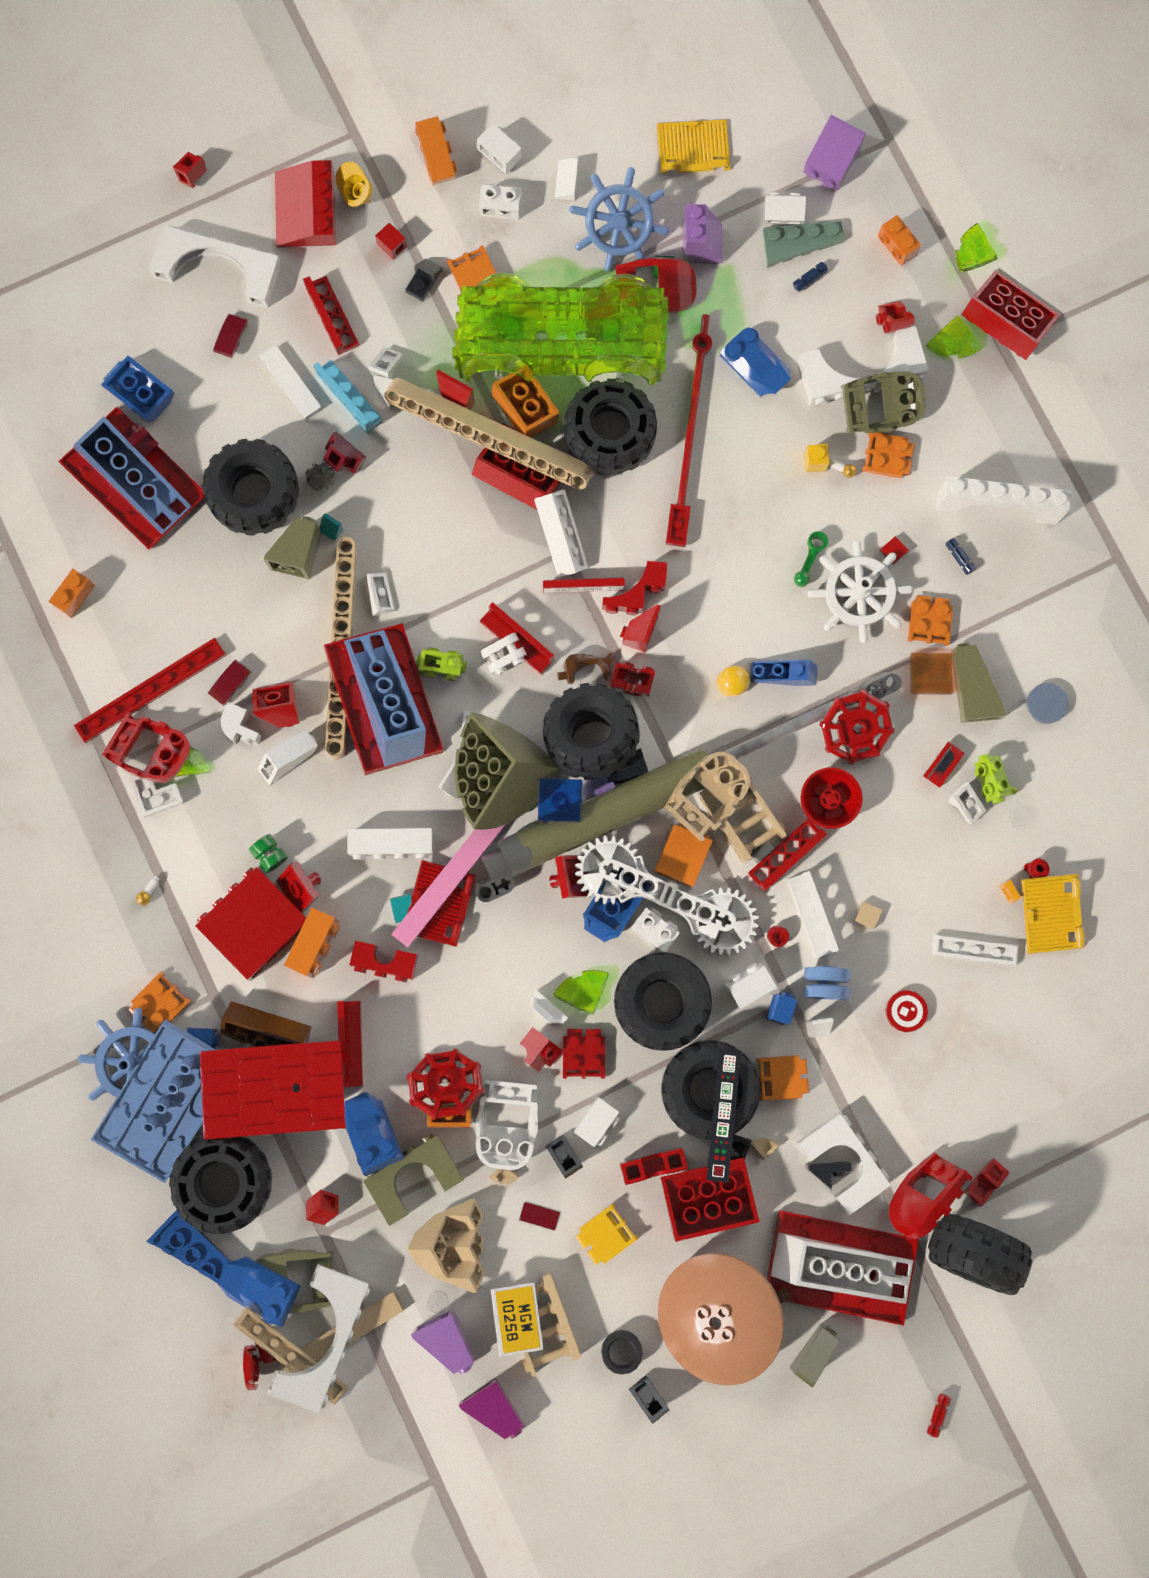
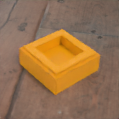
[1000,880,1021,903]

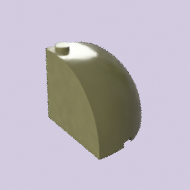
[455,712,561,830]

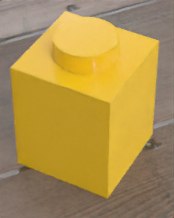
[804,444,829,472]

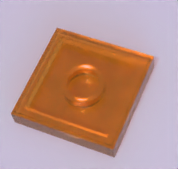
[910,653,953,695]

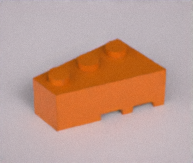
[415,116,458,185]

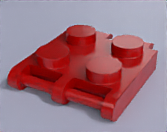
[563,1029,605,1079]

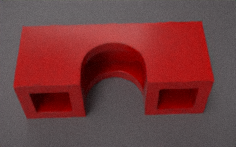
[349,941,419,983]
[619,1147,688,1185]

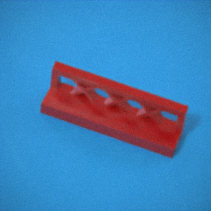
[303,276,360,355]
[480,602,554,675]
[747,819,827,892]
[337,1001,363,1087]

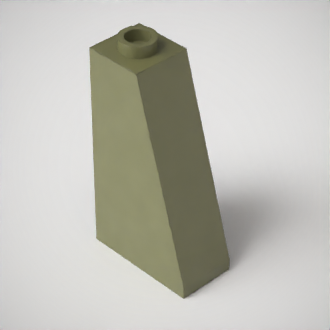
[951,643,1006,723]

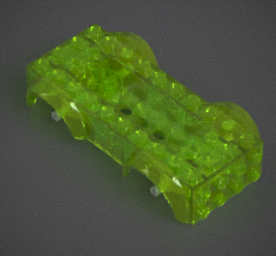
[452,273,669,385]

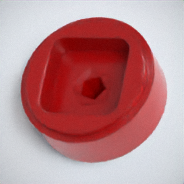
[767,925,789,947]

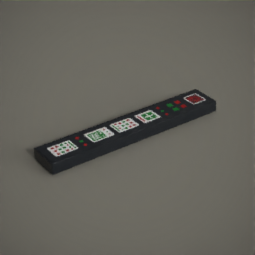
[706,1048,742,1183]

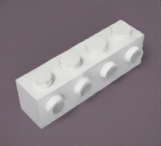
[347,828,433,860]

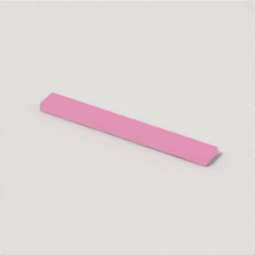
[391,825,506,948]

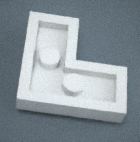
[129,776,184,818]

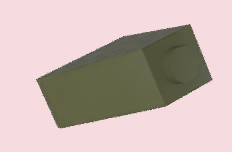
[789,1325,840,1388]

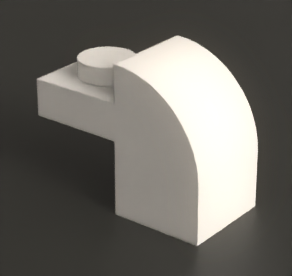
[221,702,262,745]

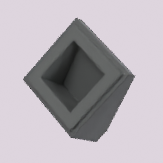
[751,842,774,863]

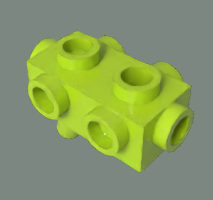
[416,647,467,681]
[974,753,1017,804]

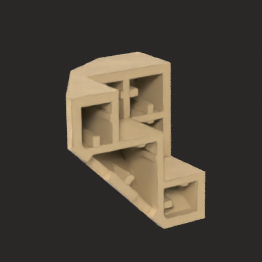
[408,1199,484,1293]

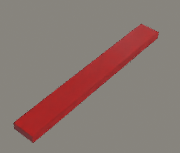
[73,637,227,743]

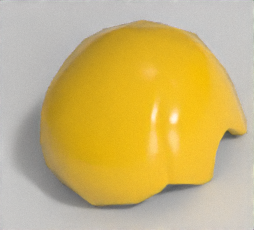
[716,666,750,696]

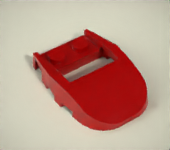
[615,257,697,317]
[102,713,191,783]
[889,1152,973,1239]

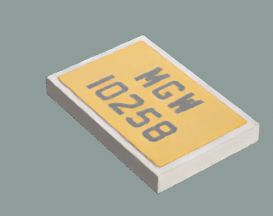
[491,1282,543,1357]

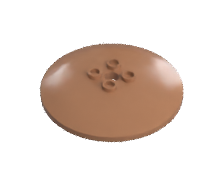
[658,1253,784,1385]

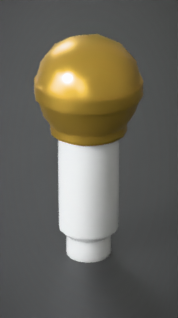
[829,459,857,478]
[136,876,160,906]

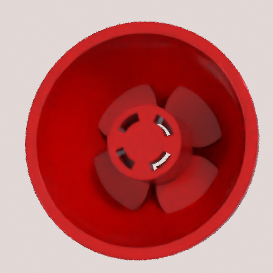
[800,767,863,829]

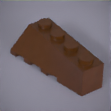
[220,1001,312,1047]

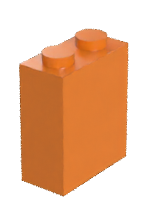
[654,823,713,888]

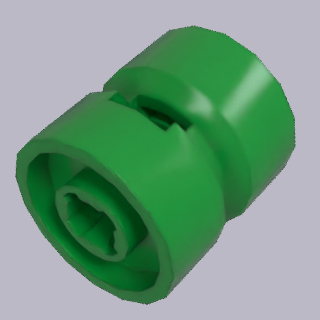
[249,834,288,873]

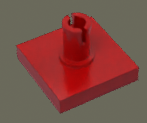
[549,855,589,899]
[276,861,321,913]

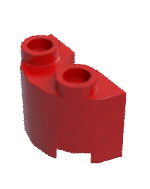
[876,301,915,334]
[610,662,656,697]

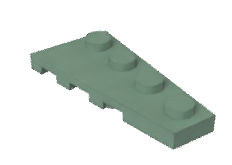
[763,221,844,268]

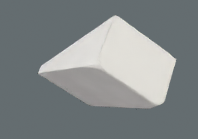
[806,1018,834,1038]

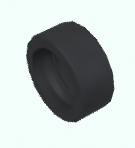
[601,1330,643,1375]

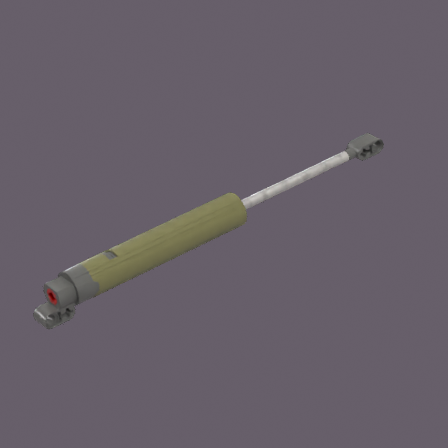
[475,672,902,903]

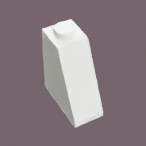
[258,730,318,786]

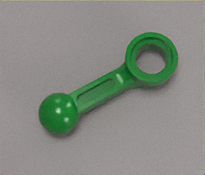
[794,531,828,587]

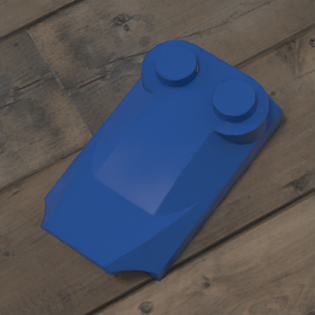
[719,327,792,397]
[101,355,174,423]
[583,869,652,942]
[344,1092,404,1176]
[217,1256,301,1327]

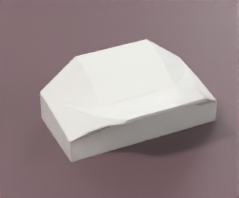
[531,990,568,1025]

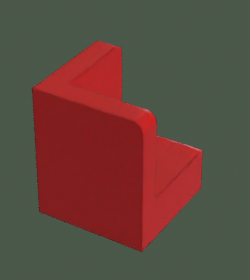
[375,223,407,260]
[306,1189,339,1225]

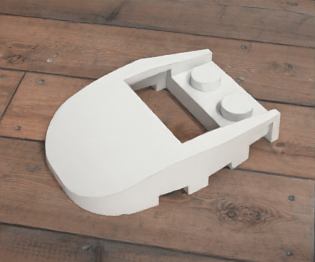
[475,1080,538,1170]

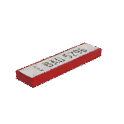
[543,578,625,593]

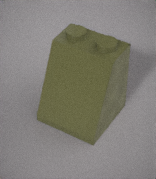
[264,516,321,579]

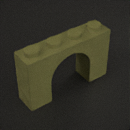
[363,1134,464,1226]

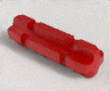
[927,1393,951,1438]

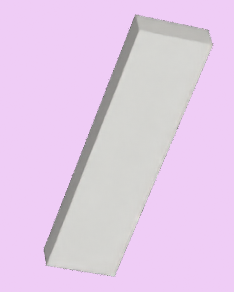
[259,344,322,420]
[932,934,1019,966]

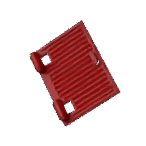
[407,860,476,947]

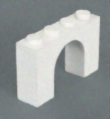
[796,1113,891,1215]

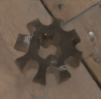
[305,461,335,492]

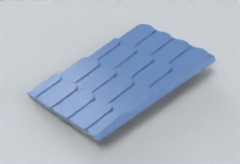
[91,1020,216,1183]

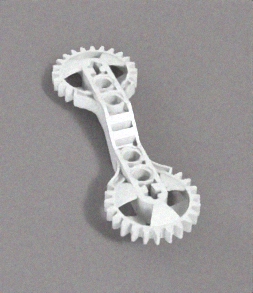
[575,836,759,956]

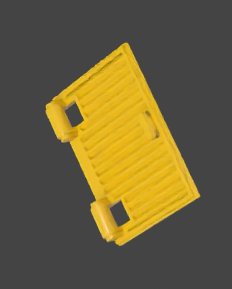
[657,119,731,174]
[1021,874,1085,954]

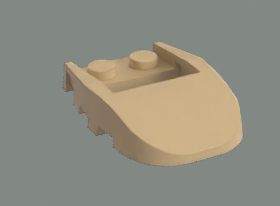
[664,752,750,842]

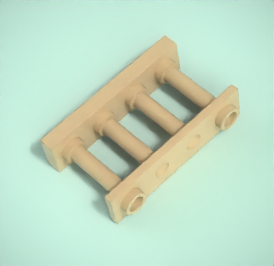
[698,772,787,865]
[522,1272,581,1377]

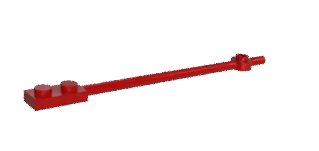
[665,314,712,547]

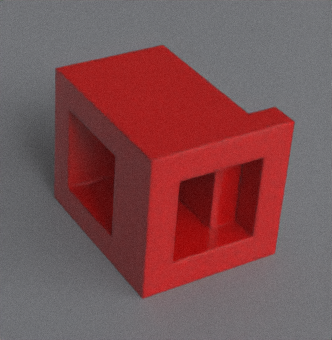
[173,152,207,189]

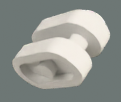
[480,633,527,675]

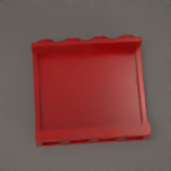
[195,867,307,981]

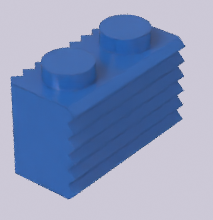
[766,991,798,1025]

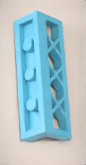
[313,360,383,433]

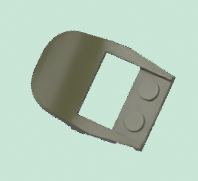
[841,371,926,434]
[255,1249,334,1314]

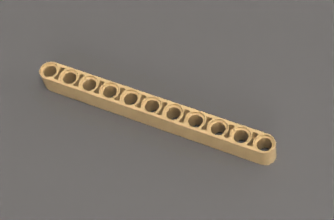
[384,378,593,490]
[325,537,357,760]

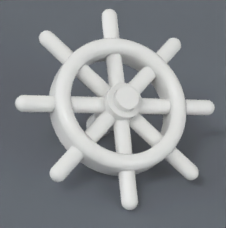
[807,540,913,644]

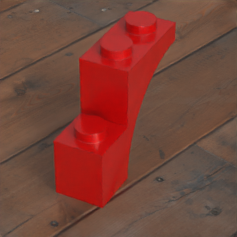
[602,561,668,616]

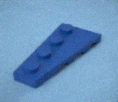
[146,1210,231,1283]

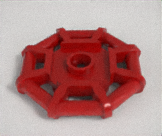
[819,689,895,765]
[406,1048,485,1120]

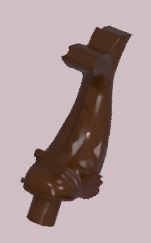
[557,653,613,684]

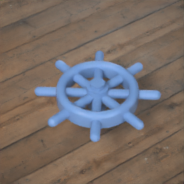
[569,167,669,272]
[78,1008,155,1101]

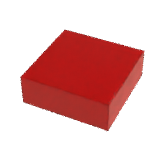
[880,536,909,565]

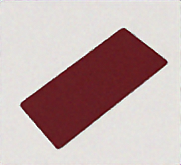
[519,1202,560,1230]

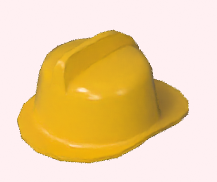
[335,162,373,207]

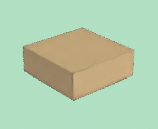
[854,902,882,930]

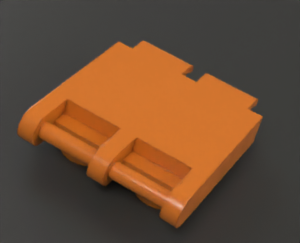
[446,245,499,300]
[862,432,915,479]
[907,595,953,646]
[129,971,192,1033]
[756,1055,809,1101]

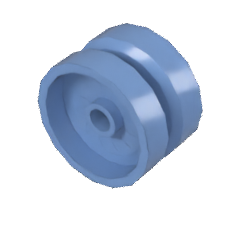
[803,966,851,1000]

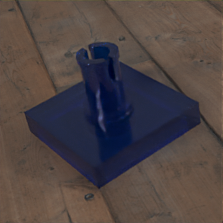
[538,778,583,823]

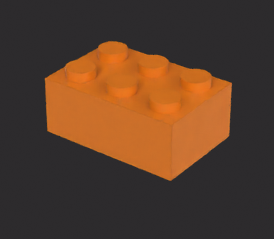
[491,365,560,438]
[284,908,341,978]

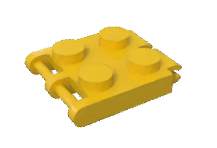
[575,1203,639,1265]

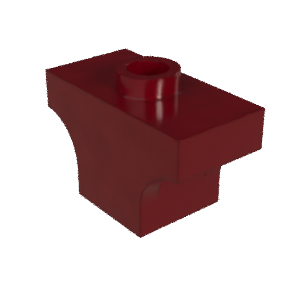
[124,423,159,458]
[323,431,366,474]

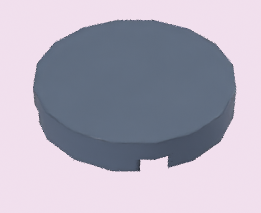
[1026,683,1068,724]

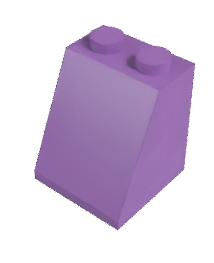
[803,114,866,190]
[682,204,723,263]
[411,1310,475,1375]

